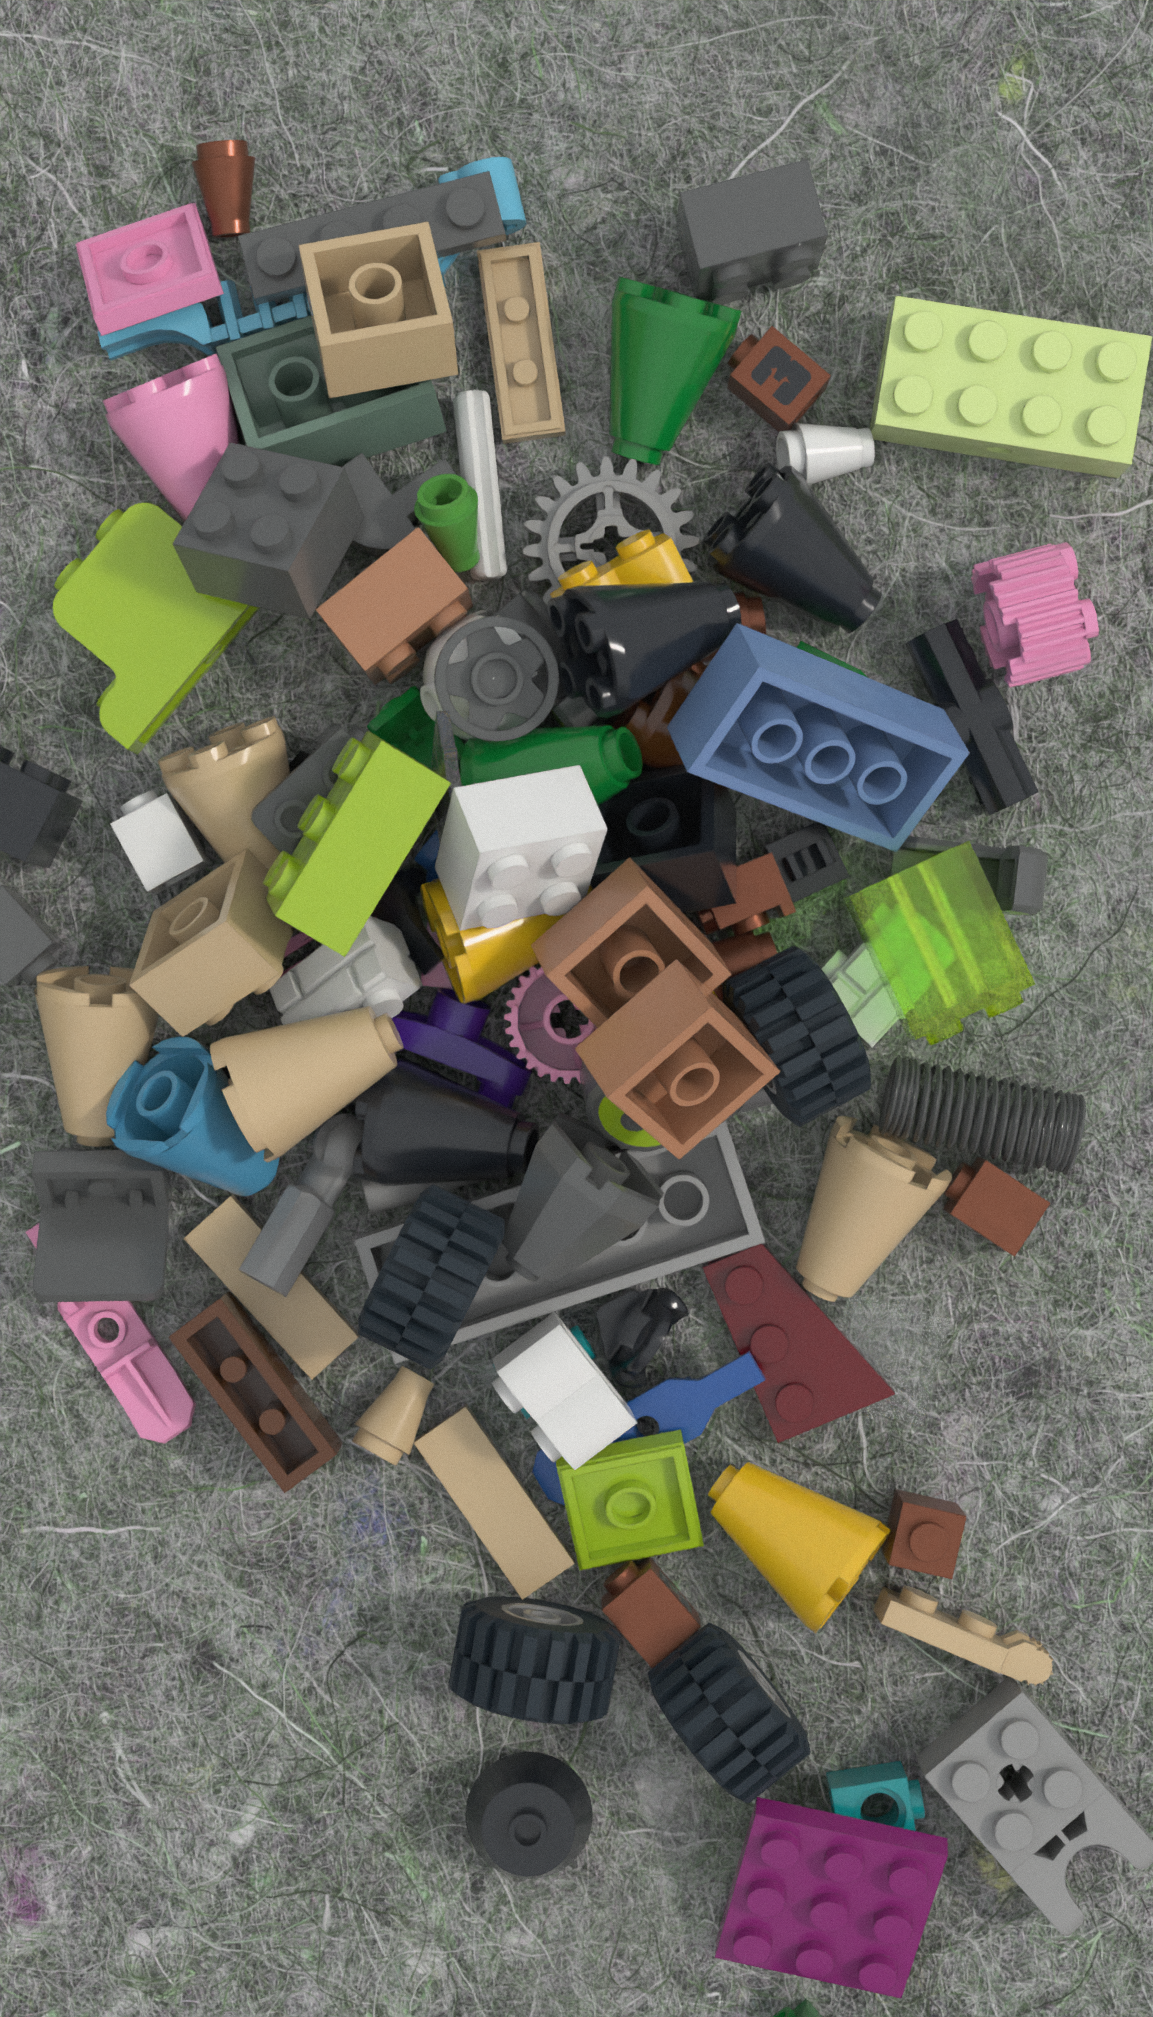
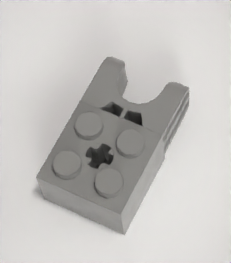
[916,1677,1153,1936]

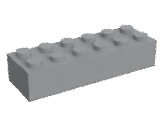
[354,1121,765,1364]

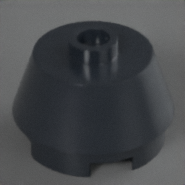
[465,1752,593,1879]

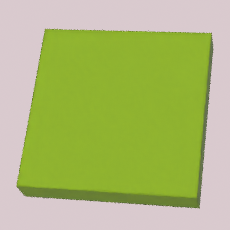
[556,1429,704,1571]

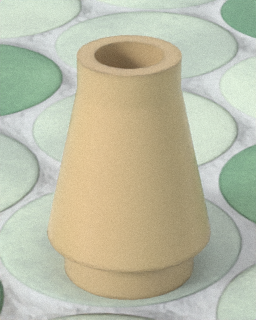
[352,1366,435,1466]

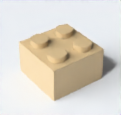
[299,222,458,398]
[129,848,293,1037]

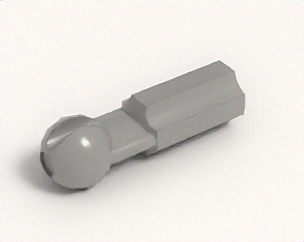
[239,1113,364,1297]

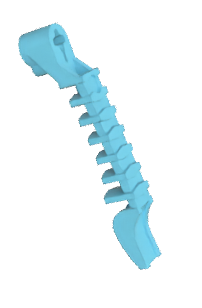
[97,157,527,361]

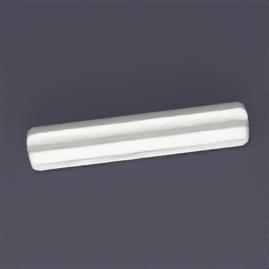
[453,390,507,581]

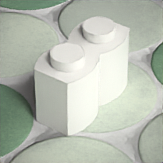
[492,1312,637,1470]

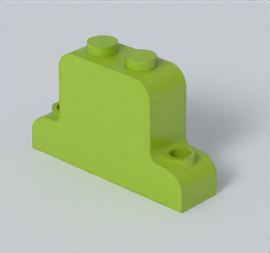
[53,503,260,755]

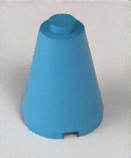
[106,1037,280,1197]

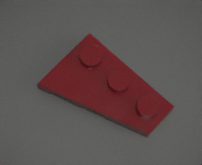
[702,1243,895,1443]

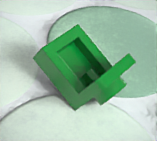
[367,686,464,782]

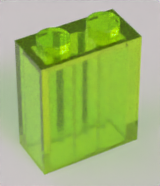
[843,841,1035,1046]

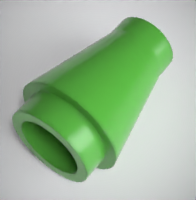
[414,474,480,572]

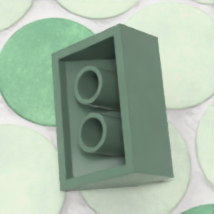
[216,315,447,467]

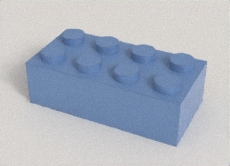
[667,623,970,852]

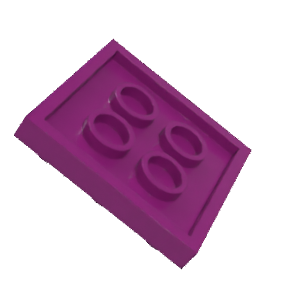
[715,1797,948,1998]

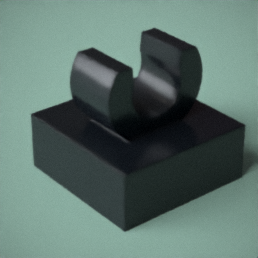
[764,822,850,903]

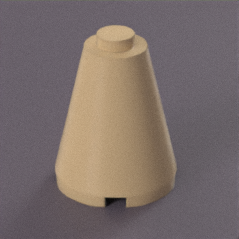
[34,966,159,1147]
[210,1006,404,1163]
[796,1116,952,1302]

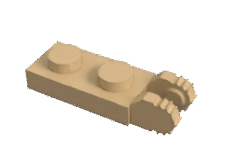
[873,1585,1053,1686]

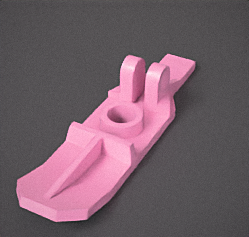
[26,1223,196,1444]

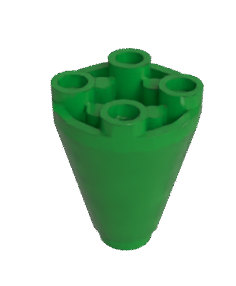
[609,276,742,465]
[450,725,642,806]

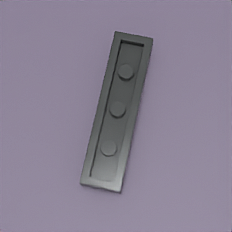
[238,171,506,305]

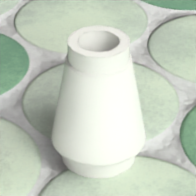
[776,423,875,485]

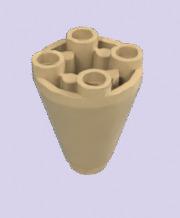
[158,716,290,870]

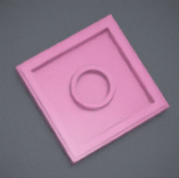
[75,203,224,336]

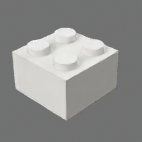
[435,765,607,931]

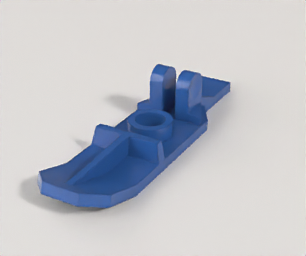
[532,1351,766,1505]

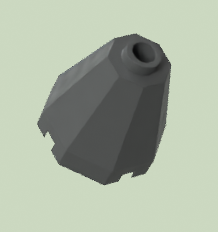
[502,1112,664,1282]

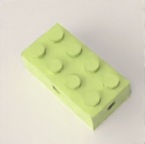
[870,296,1152,478]

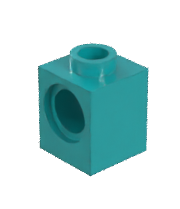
[826,1761,925,1831]

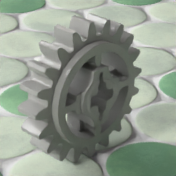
[522,456,700,605]

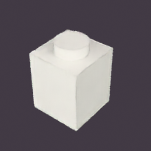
[110,790,212,894]

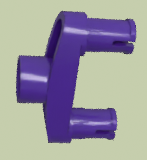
[391,988,533,1109]

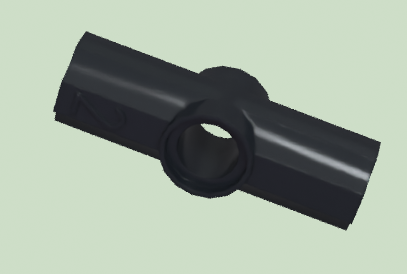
[905,619,1038,817]

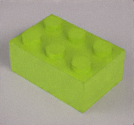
[263,730,451,957]

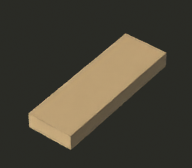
[477,242,566,444]
[184,1195,360,1380]
[414,1404,575,1600]

